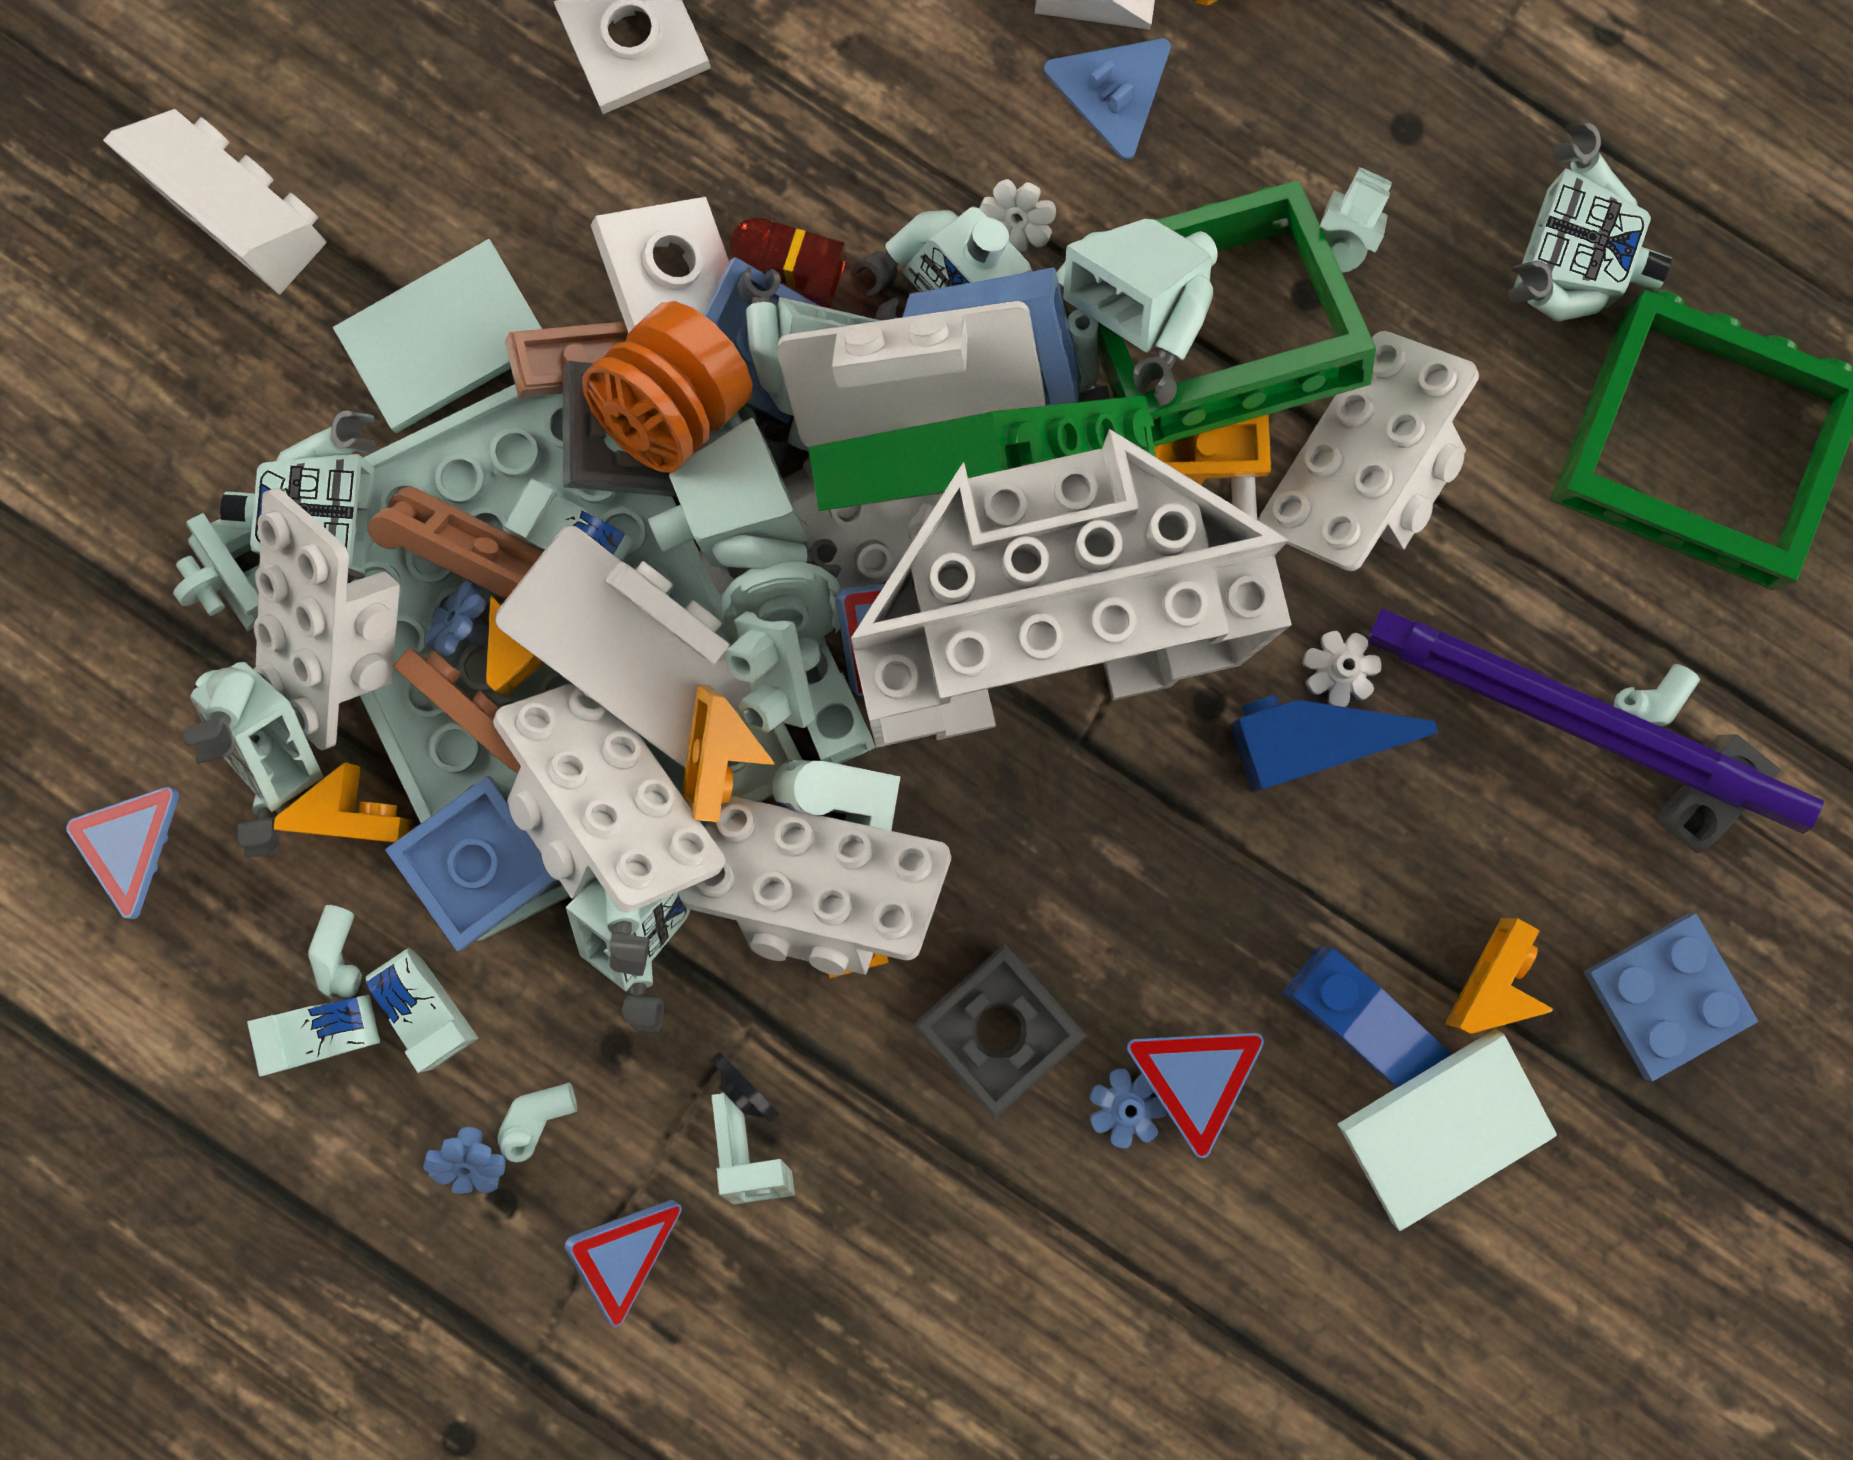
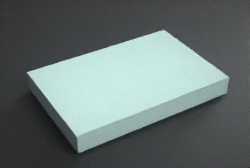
[333,239,542,433]
[1338,1028,1557,1231]

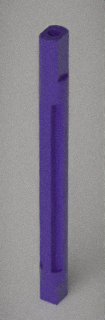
[1368,608,1824,834]

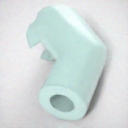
[1614,664,1700,727]

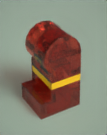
[730,218,846,309]

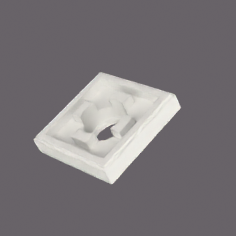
[554,0,711,114]
[591,197,729,333]

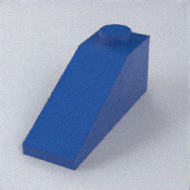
[1230,695,1438,793]
[1281,947,1452,1089]

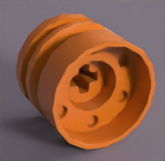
[582,301,753,472]

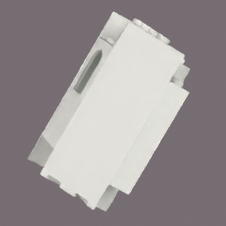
[851,429,1292,748]

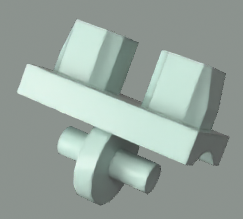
[1320,167,1392,272]
[173,513,260,631]
[724,611,821,733]

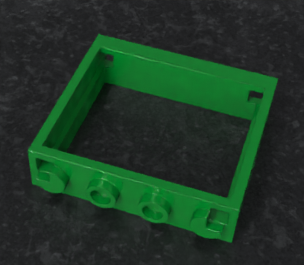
[1097,180,1376,447]
[1550,290,1853,590]
[808,395,1155,511]

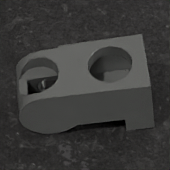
[1657,734,1781,853]

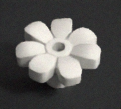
[979,179,1056,252]
[1302,631,1381,707]

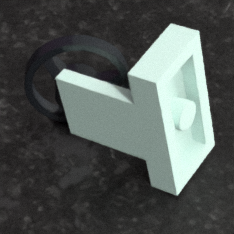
[710,1052,795,1205]

